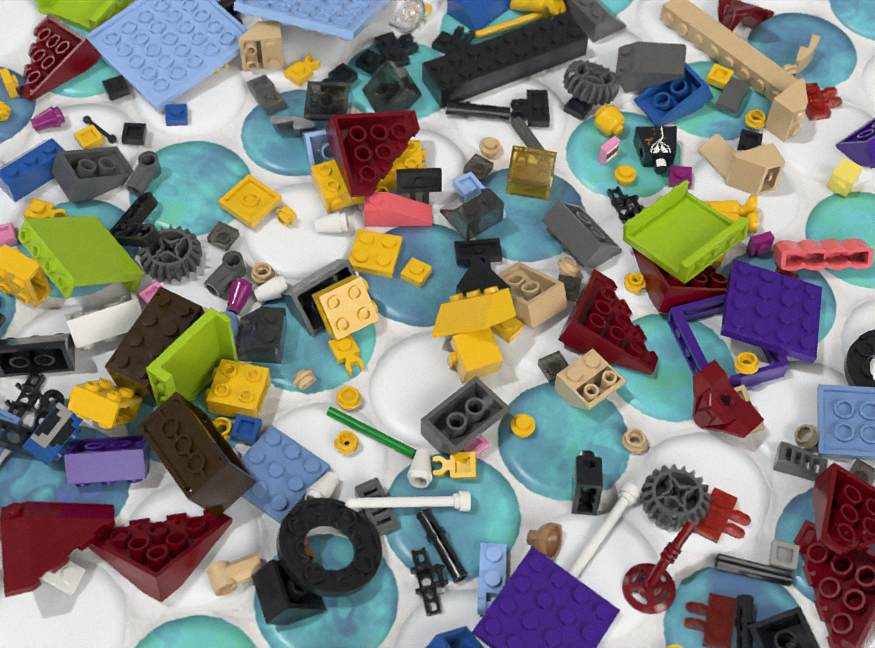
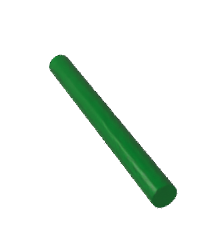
[326,407,417,459]

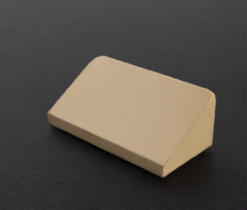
[698,133,737,180]

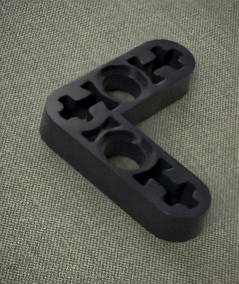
[109,192,161,247]
[0,389,65,458]

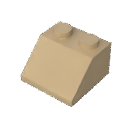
[764,78,808,142]

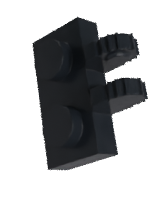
[432,25,476,55]
[374,32,419,70]
[510,90,550,127]
[396,168,442,205]
[454,238,503,269]

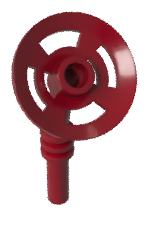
[622,519,697,614]

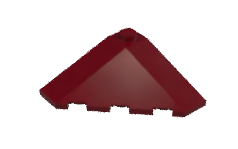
[19,14,102,102]
[325,110,420,197]
[632,247,728,313]
[558,269,658,375]
[812,463,875,555]
[0,501,116,598]
[88,510,233,603]
[794,519,875,648]

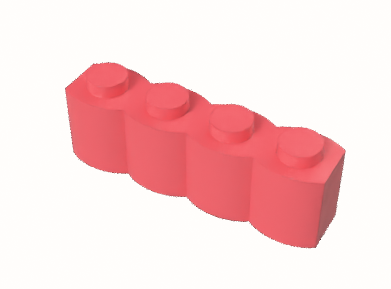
[773,238,874,271]

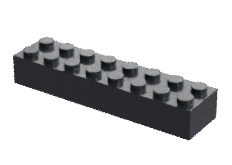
[422,11,588,108]

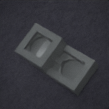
[246,74,286,115]
[715,77,751,114]
[271,115,318,137]

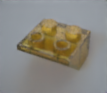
[506,145,557,201]

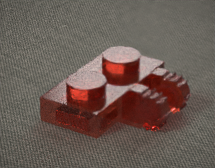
[805,82,842,121]
[693,487,751,544]
[683,593,736,648]

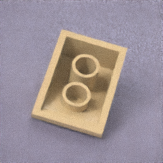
[497,262,568,329]

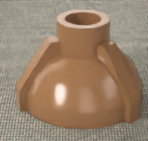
[527,522,562,561]

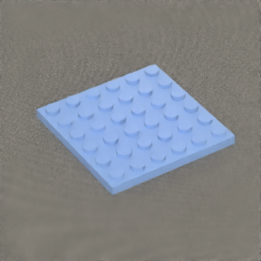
[84,0,248,112]
[234,0,392,41]

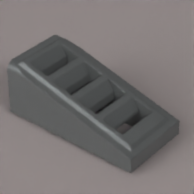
[773,441,828,481]
[354,477,400,536]

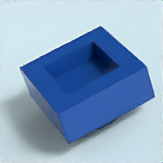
[165,104,188,126]
[230,414,262,445]

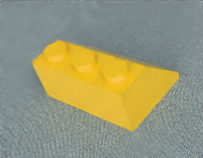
[432,286,517,338]

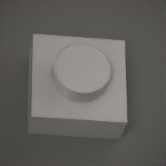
[768,539,800,573]

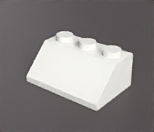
[65,292,142,350]

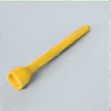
[475,0,566,39]

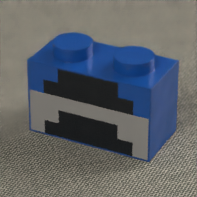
[22,402,83,465]

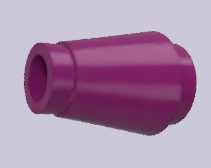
[30,106,65,131]
[226,278,253,315]

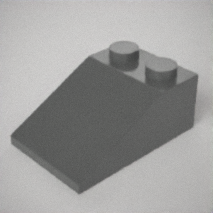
[615,42,687,94]
[51,146,133,202]

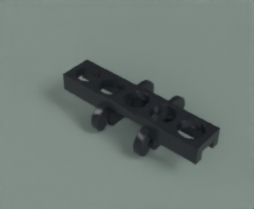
[607,186,645,224]
[5,371,46,418]
[410,547,449,616]

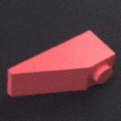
[364,192,432,227]

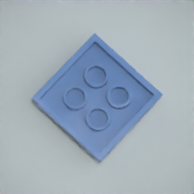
[817,384,875,460]
[241,425,331,524]

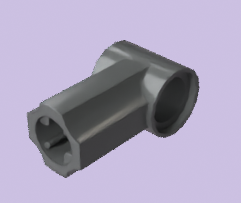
[124,151,161,197]
[204,251,246,297]

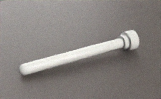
[568,482,641,578]
[345,491,471,512]

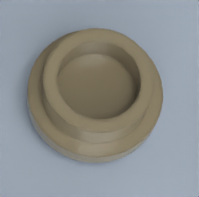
[794,424,820,449]

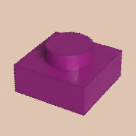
[668,165,692,189]
[746,231,775,257]

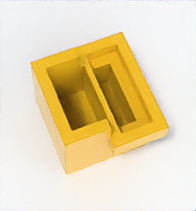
[447,327,503,384]

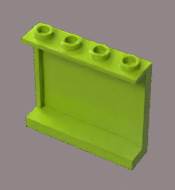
[35,0,133,33]
[623,180,750,284]
[17,215,145,299]
[146,307,239,407]

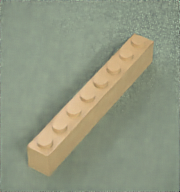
[660,0,798,102]

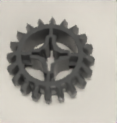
[563,60,620,106]
[139,225,203,283]
[640,463,711,533]

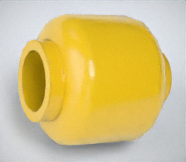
[594,105,626,137]

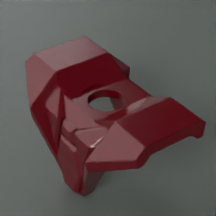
[717,0,775,32]
[692,359,764,438]

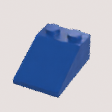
[634,62,714,126]

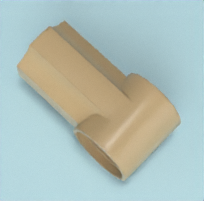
[206,552,262,596]

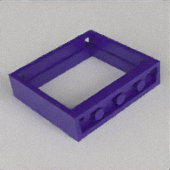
[667,294,789,388]

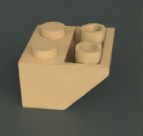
[239,20,284,71]
[725,143,786,196]
[554,348,626,410]

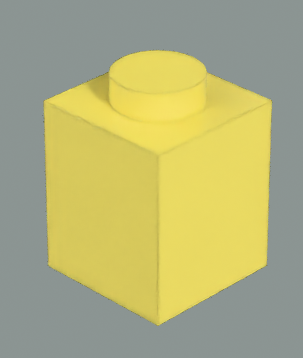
[826,158,864,198]

